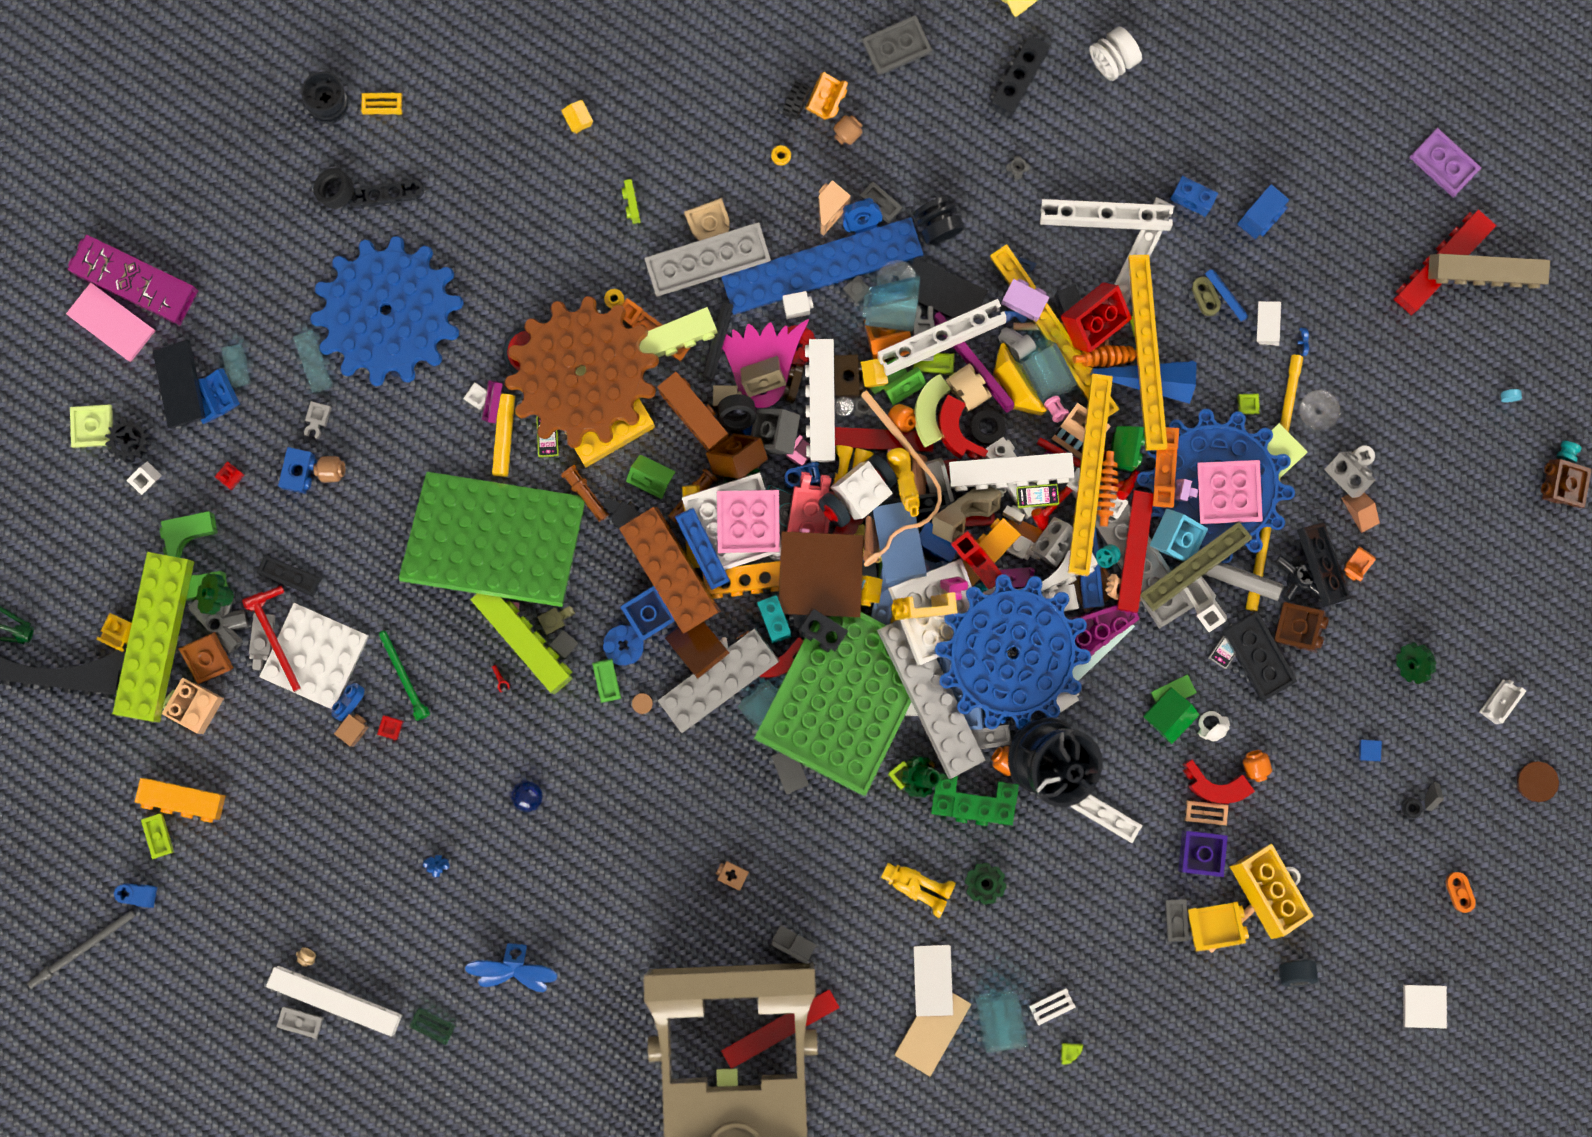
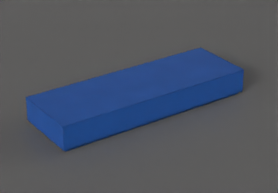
[1205,269,1249,322]

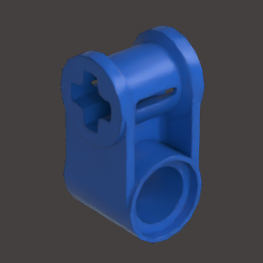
[784,462,821,489]
[114,883,158,908]

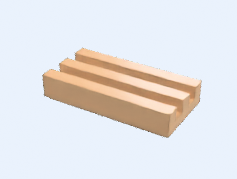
[1185,801,1228,826]

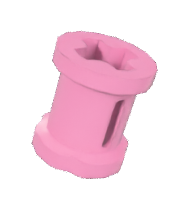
[1044,396,1069,423]

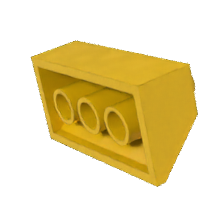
[1230,844,1313,939]

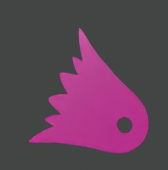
[723,319,809,408]

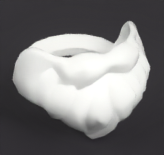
[1198,711,1230,741]

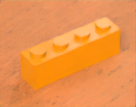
[963,518,1022,587]
[135,778,226,823]

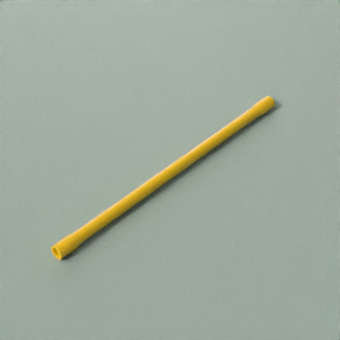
[1245,355,1303,612]

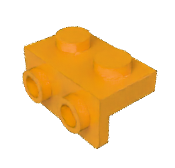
[805,72,848,120]

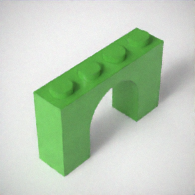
[160,511,228,601]

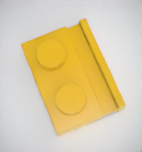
[97,613,132,652]

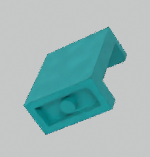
[757,596,791,644]

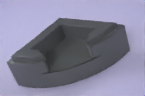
[1425,782,1444,812]

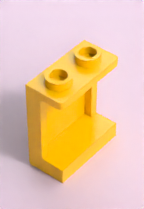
[891,592,957,620]
[1187,901,1249,952]

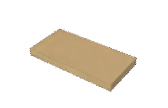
[894,993,971,1077]

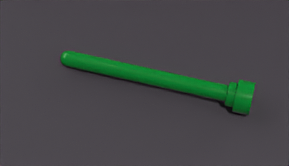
[379,630,431,721]

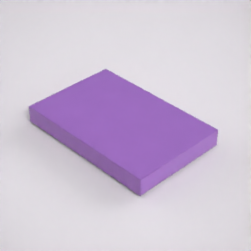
[1409,128,1481,197]

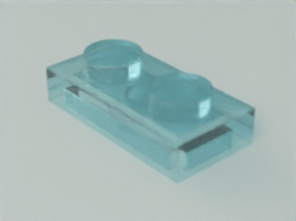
[222,344,250,388]

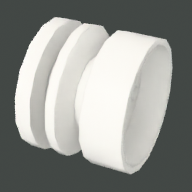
[1089,27,1142,81]

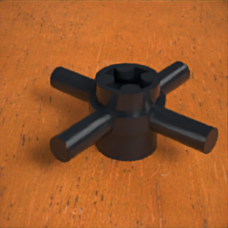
[1276,555,1321,602]

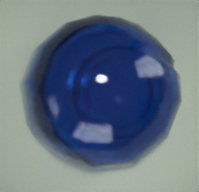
[510,780,543,812]

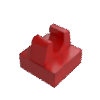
[215,461,244,490]

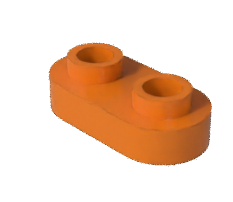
[1445,872,1476,913]

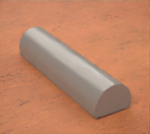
[1204,562,1284,601]

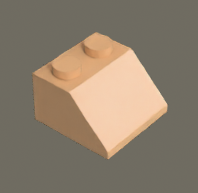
[818,180,851,236]

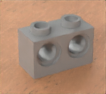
[1324,452,1376,498]
[1031,517,1073,567]

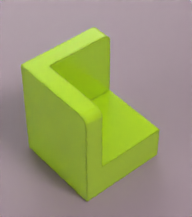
[888,761,907,790]

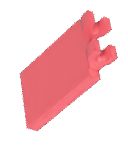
[786,472,835,534]

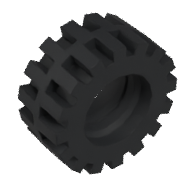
[782,81,811,120]

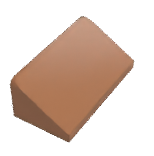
[911,453,927,495]
[863,516,880,562]

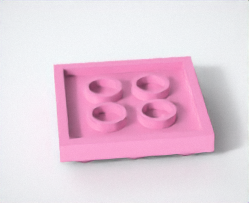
[1197,460,1263,524]
[717,490,779,553]

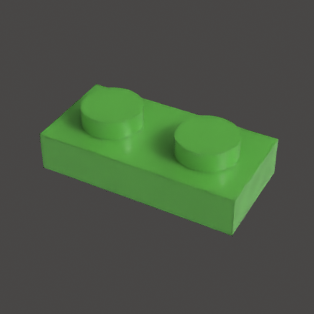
[883,367,926,406]

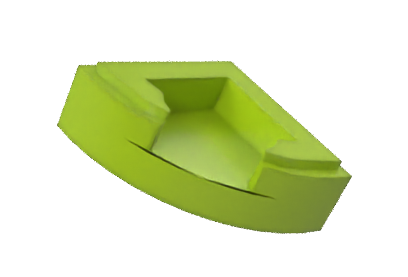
[1061,1043,1083,1065]

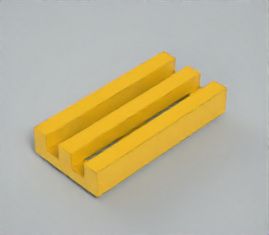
[361,93,403,114]

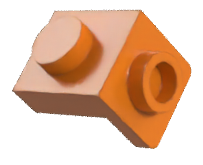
[1344,546,1376,581]

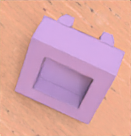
[1174,479,1198,501]

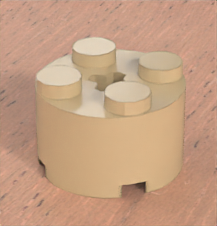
[946,363,992,412]

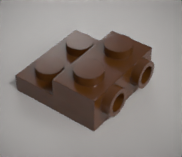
[1540,459,1592,508]
[1274,602,1329,653]

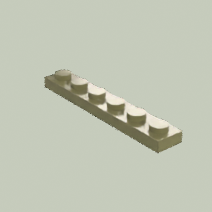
[1140,522,1252,612]

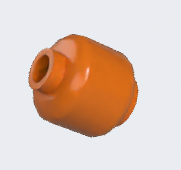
[888,404,916,433]
[991,746,1011,776]
[1243,750,1272,782]

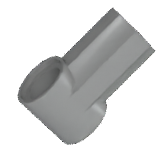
[998,327,1036,360]

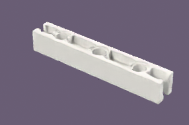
[1040,199,1173,231]
[877,299,1006,376]
[266,966,402,1036]

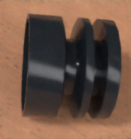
[301,72,349,124]
[913,196,965,246]

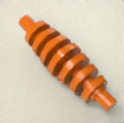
[1072,345,1137,368]
[1096,451,1118,527]

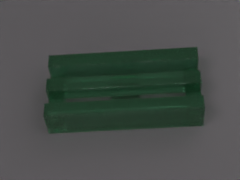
[409,1007,456,1045]

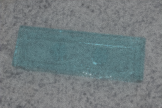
[293,330,333,394]

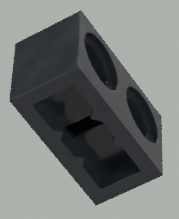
[799,608,848,653]

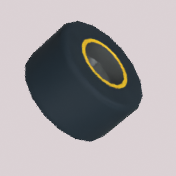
[1279,960,1318,987]

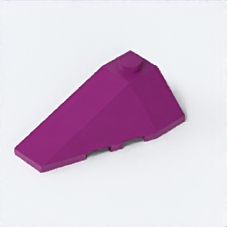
[1070,605,1139,656]

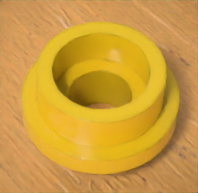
[771,145,791,166]
[604,289,624,309]

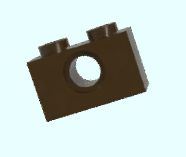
[834,355,863,399]

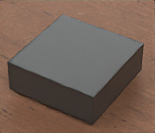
[550,630,579,659]

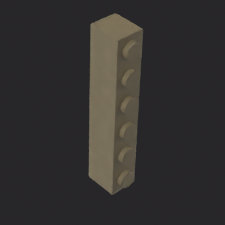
[1428,254,1550,289]

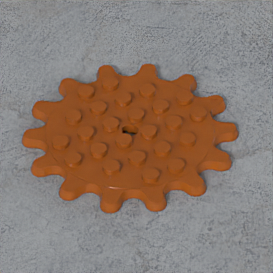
[505,296,659,448]

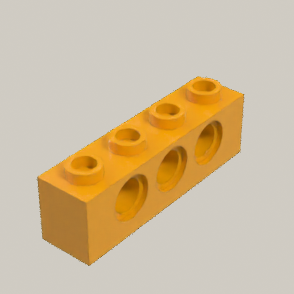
[703,561,780,599]

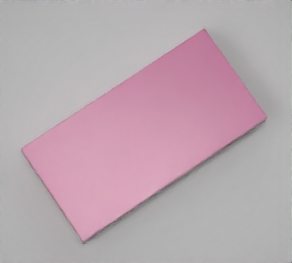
[66,283,155,362]

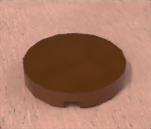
[1517,761,1559,802]

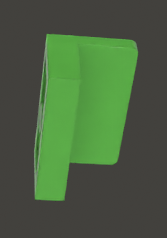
[626,455,675,499]

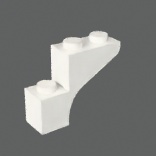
[1184,576,1227,632]

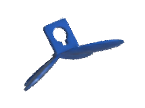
[465,943,557,992]

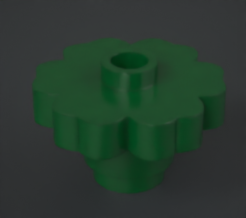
[196,573,234,615]
[1396,642,1436,684]
[902,756,940,798]
[964,862,1007,905]

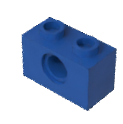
[1170,176,1218,217]
[278,447,317,494]

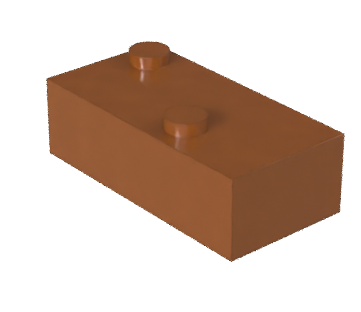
[657,372,728,452]

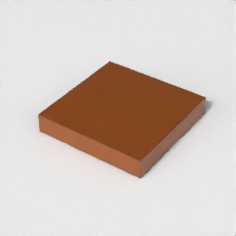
[178,632,234,684]

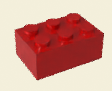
[1061,282,1132,353]

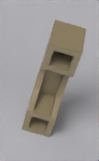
[932,486,1002,543]

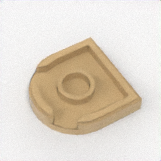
[684,198,730,241]

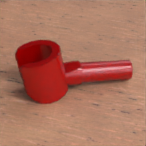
[492,665,510,693]

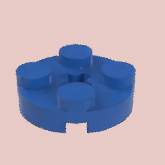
[842,198,882,234]
[603,625,644,666]

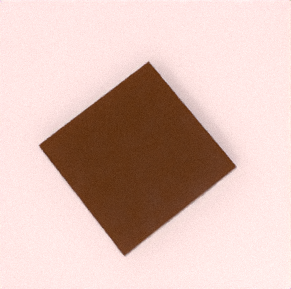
[778,531,864,618]

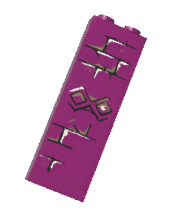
[68,235,198,326]

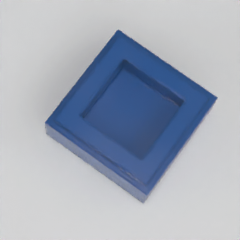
[1359,740,1382,761]

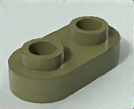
[1191,277,1221,316]

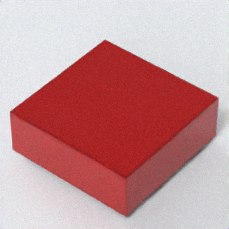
[377,715,404,741]

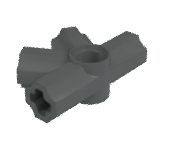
[188,598,249,653]

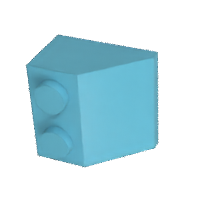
[1150,509,1208,562]

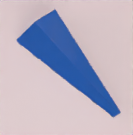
[1090,360,1196,404]

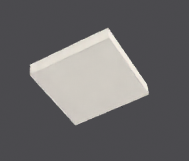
[1403,985,1447,1028]

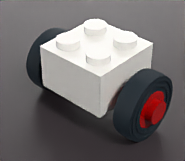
[819,455,897,528]

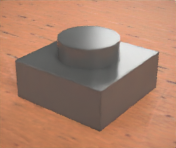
[843,276,871,304]

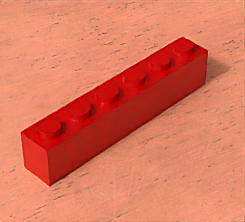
[1394,209,1497,315]

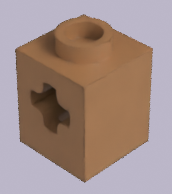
[334,714,369,747]
[716,861,749,891]

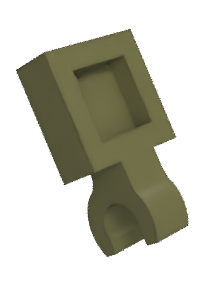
[538,606,575,635]

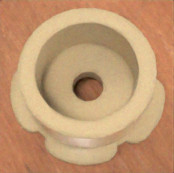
[296,947,316,966]

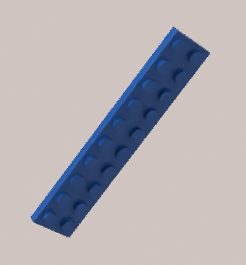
[721,217,923,315]

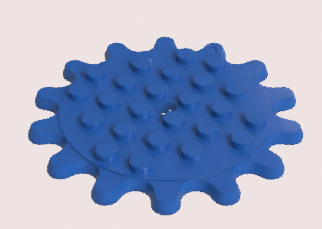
[310,236,464,386]
[1137,409,1295,564]
[935,574,1091,730]

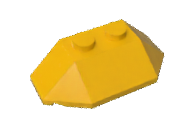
[992,343,1047,416]

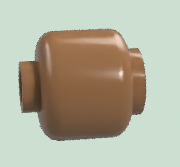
[834,115,863,145]
[314,456,346,482]

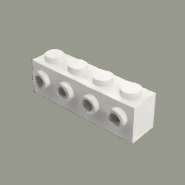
[985,437,1046,519]

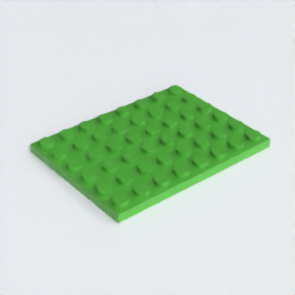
[399,472,585,607]
[754,612,911,796]

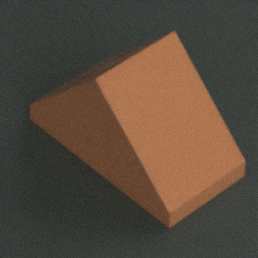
[1342,493,1380,533]

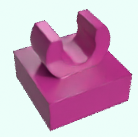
[940,576,968,600]

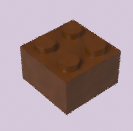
[706,433,768,479]

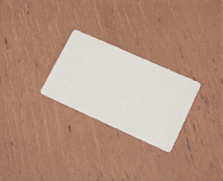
[914,945,953,1016]

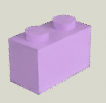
[1001,279,1049,322]

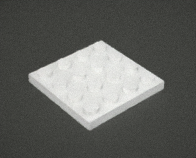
[681,472,781,570]
[888,559,972,665]
[260,603,369,709]

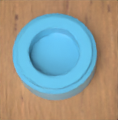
[1500,389,1522,402]

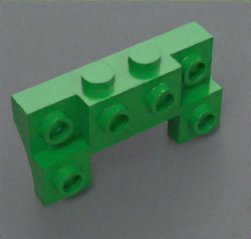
[931,773,1019,826]

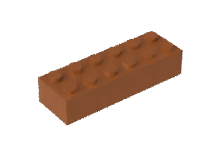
[619,507,721,634]

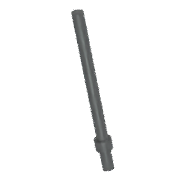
[27,910,136,989]

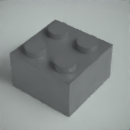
[751,409,800,455]

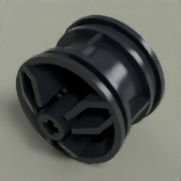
[1008,717,1102,807]

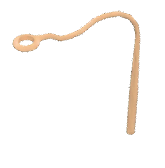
[861,391,942,566]

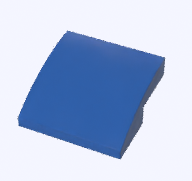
[198,369,240,424]

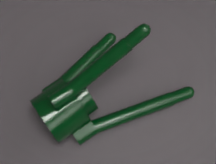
[0,606,34,645]

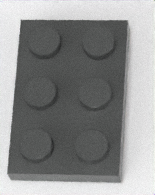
[862,15,932,76]

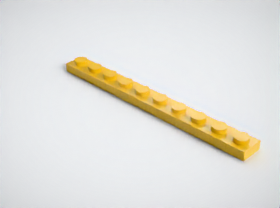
[990,244,1120,417]
[1128,254,1167,451]
[1067,374,1113,576]

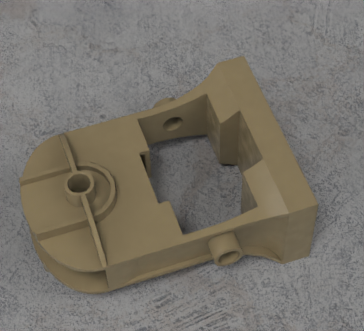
[644,962,818,1137]

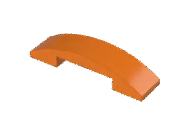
[622,298,690,362]
[1153,427,1179,508]

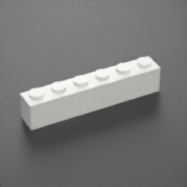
[805,339,835,463]
[949,453,1074,491]

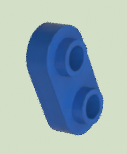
[332,683,364,721]

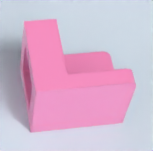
[786,435,810,467]

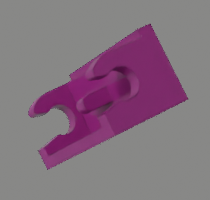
[994,567,1035,589]

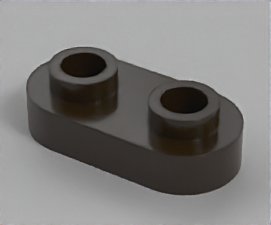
[782,363,804,404]

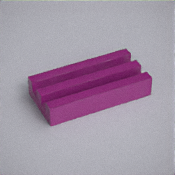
[482,380,502,423]

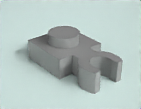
[304,401,332,439]

